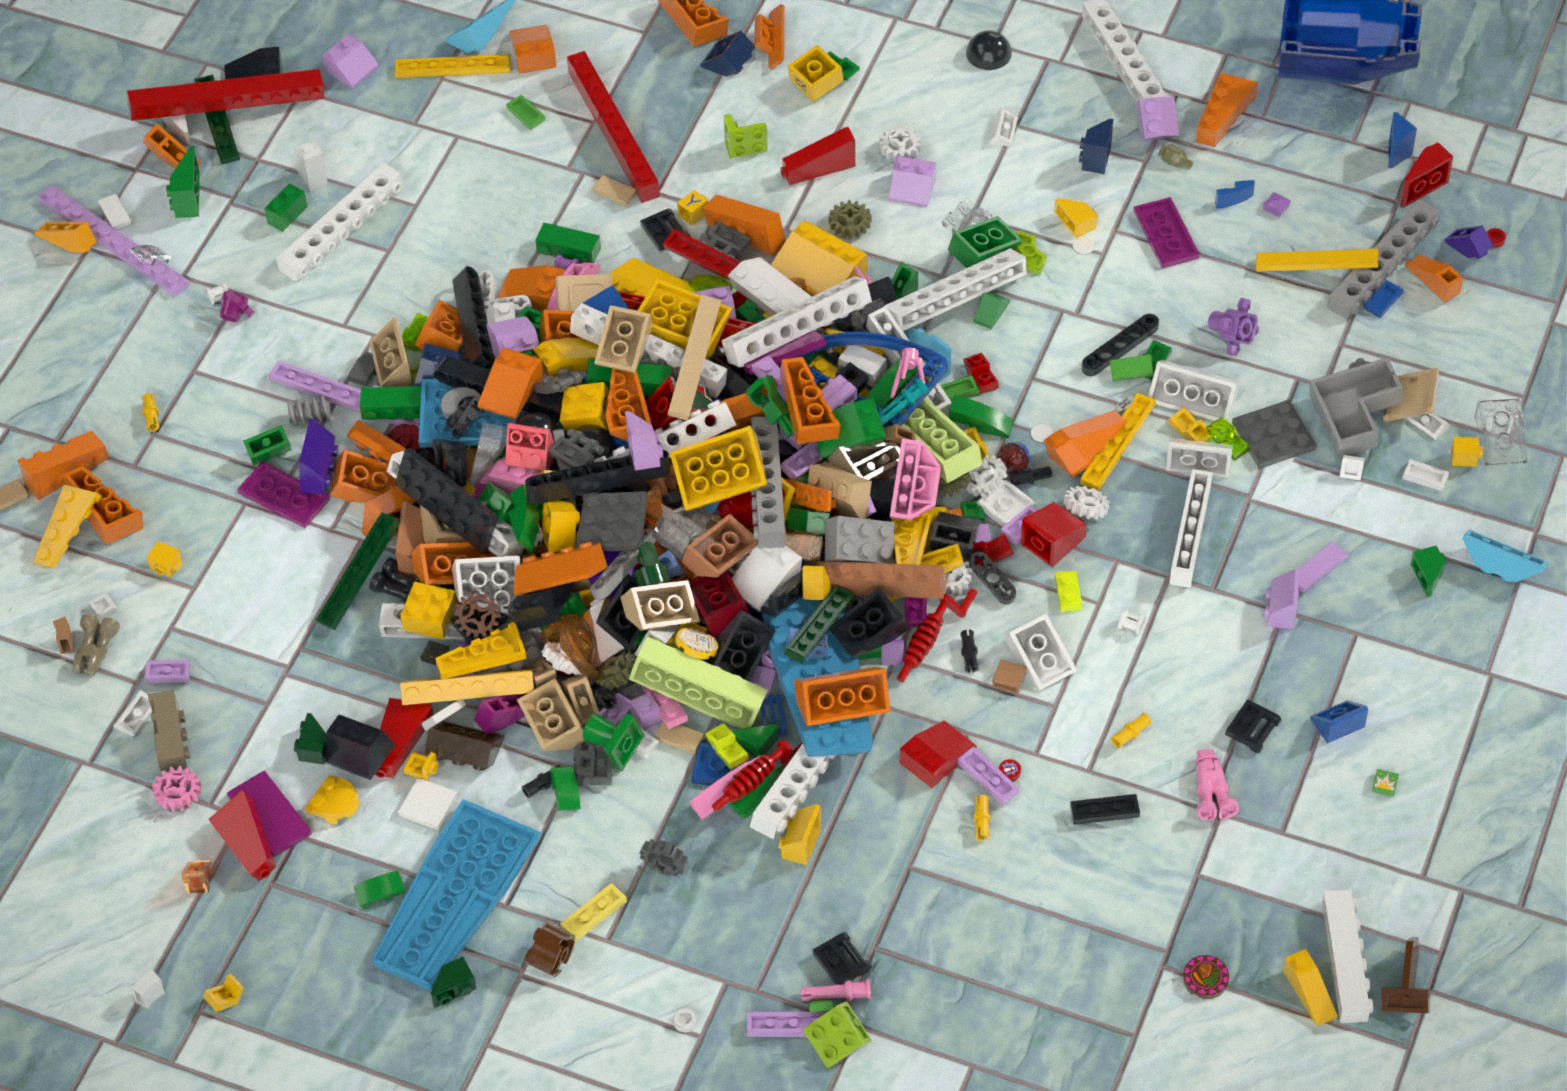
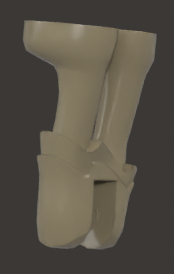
[73,614,120,676]

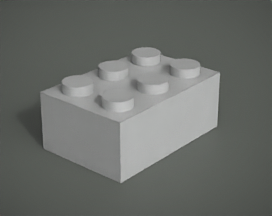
[825,516,894,564]

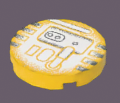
[675,628,718,659]

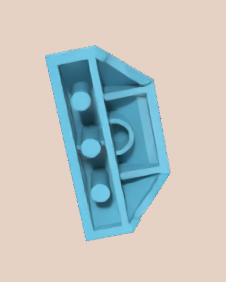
[1462,529,1549,582]

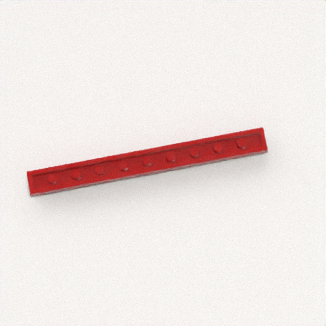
[663,229,835,330]

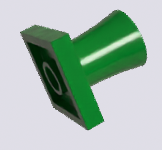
[583,713,645,772]

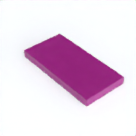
[1133,197,1200,268]
[742,330,826,375]
[237,461,330,528]
[227,770,312,857]

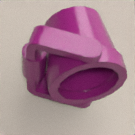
[219,290,255,323]

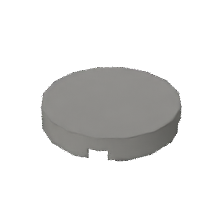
[441,387,482,422]

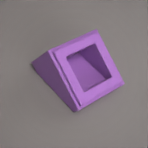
[882,639,904,665]

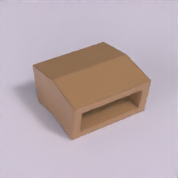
[883,424,915,447]
[53,617,74,654]
[993,660,1026,694]

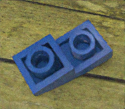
[1215,180,1255,208]

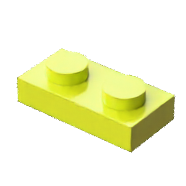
[1055,570,1082,612]

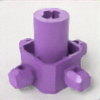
[1208,298,1260,355]

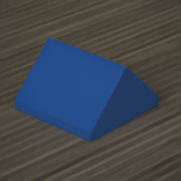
[1389,112,1417,168]
[1310,700,1368,744]

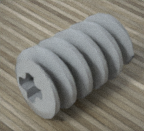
[287,396,332,425]

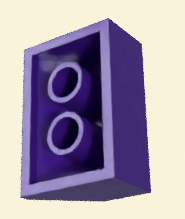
[299,419,339,495]

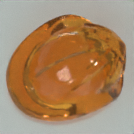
[541,614,600,679]

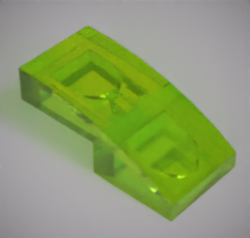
[1206,417,1250,461]

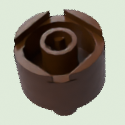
[525,923,575,977]

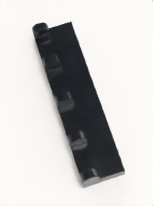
[760,564,816,617]

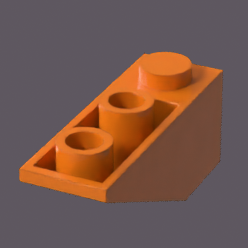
[1405,254,1463,303]

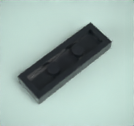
[1070,794,1140,825]

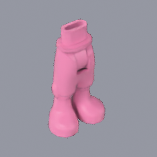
[1195,749,1239,821]

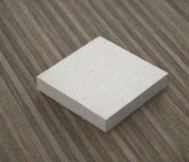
[977,479,1036,527]
[398,778,458,831]

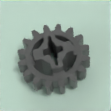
[639,839,688,876]

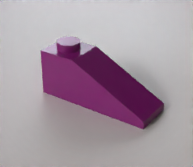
[474,693,528,734]

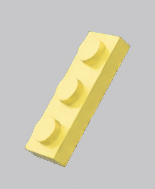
[560,883,627,942]

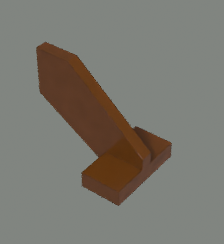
[1382,937,1430,1013]

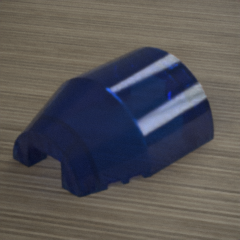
[1277,0,1422,85]

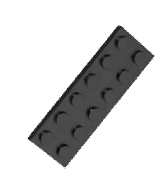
[394,448,499,553]

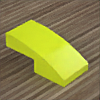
[705,723,749,770]

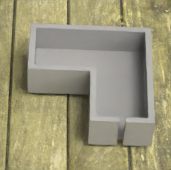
[1309,357,1403,458]

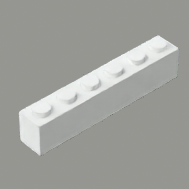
[866,306,952,415]
[1170,469,1213,588]
[1322,890,1373,1023]

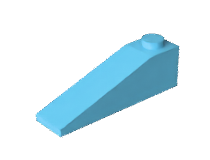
[445,0,515,53]
[903,327,952,383]

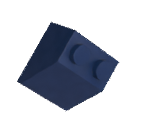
[700,30,755,77]
[1079,118,1114,174]
[414,343,465,386]

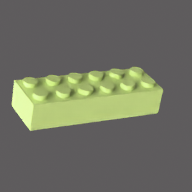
[886,397,982,483]
[629,636,768,729]

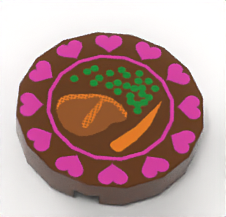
[1183,955,1229,999]

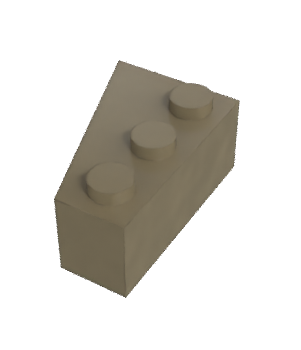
[828,442,900,480]
[148,690,190,772]

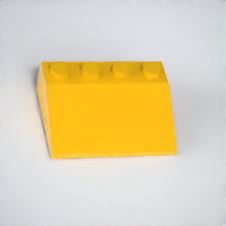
[771,220,868,306]
[609,258,702,297]
[638,279,732,360]
[670,426,767,512]

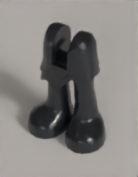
[369,557,421,604]

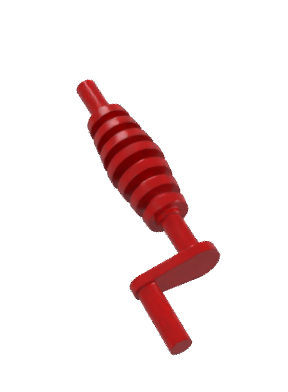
[896,588,978,683]
[712,740,803,811]

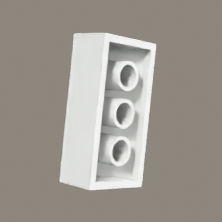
[728,257,812,322]
[1148,360,1241,424]

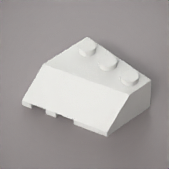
[452,556,520,615]

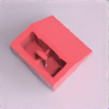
[505,423,554,470]

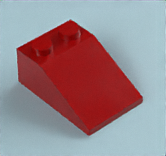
[1400,142,1453,208]
[899,720,977,788]

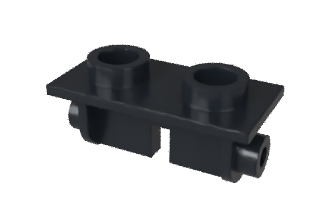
[443,396,481,439]

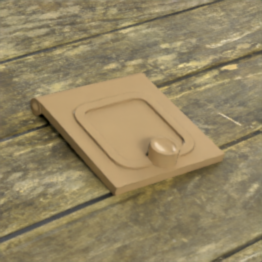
[555,274,612,311]
[1383,368,1439,422]

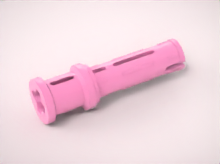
[801,979,872,1002]

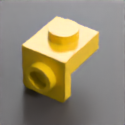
[403,752,439,781]
[203,974,243,1012]

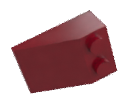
[688,570,750,637]

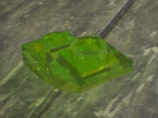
[689,275,734,292]
[402,312,429,353]

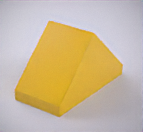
[803,566,833,600]

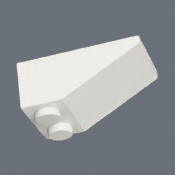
[732,545,802,612]
[1004,614,1077,691]

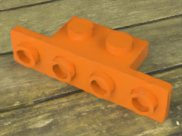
[754,4,785,69]
[347,420,406,463]
[783,478,836,512]

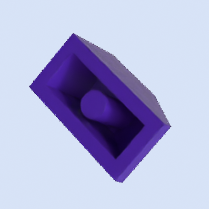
[1444,225,1493,259]

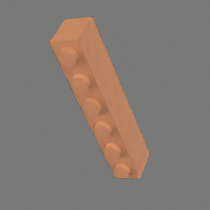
[816,561,947,598]

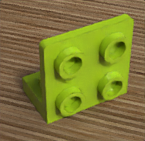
[723,114,768,158]
[803,1002,872,1068]

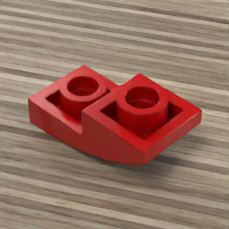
[963,353,999,394]

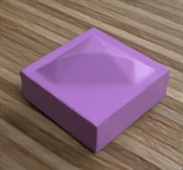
[1263,192,1291,217]

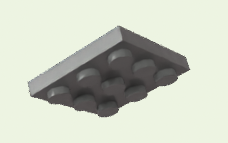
[1232,400,1316,469]
[575,491,648,551]

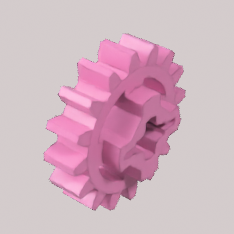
[152,766,202,812]

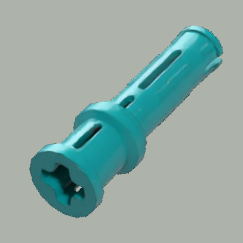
[878,378,929,426]

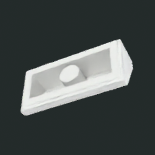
[988,108,1018,147]
[1405,413,1450,440]
[113,690,152,736]

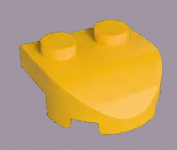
[304,775,360,824]

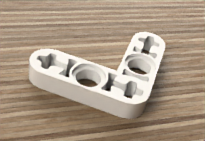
[478,270,532,317]

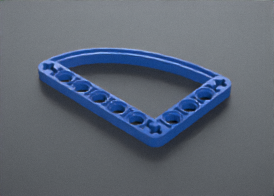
[780,332,948,427]

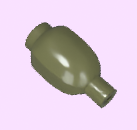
[1158,144,1194,169]

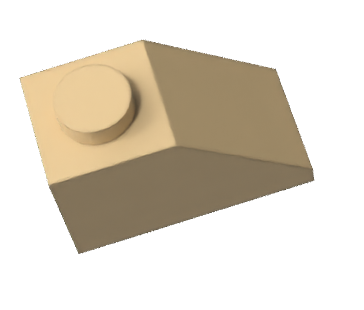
[561,675,599,725]

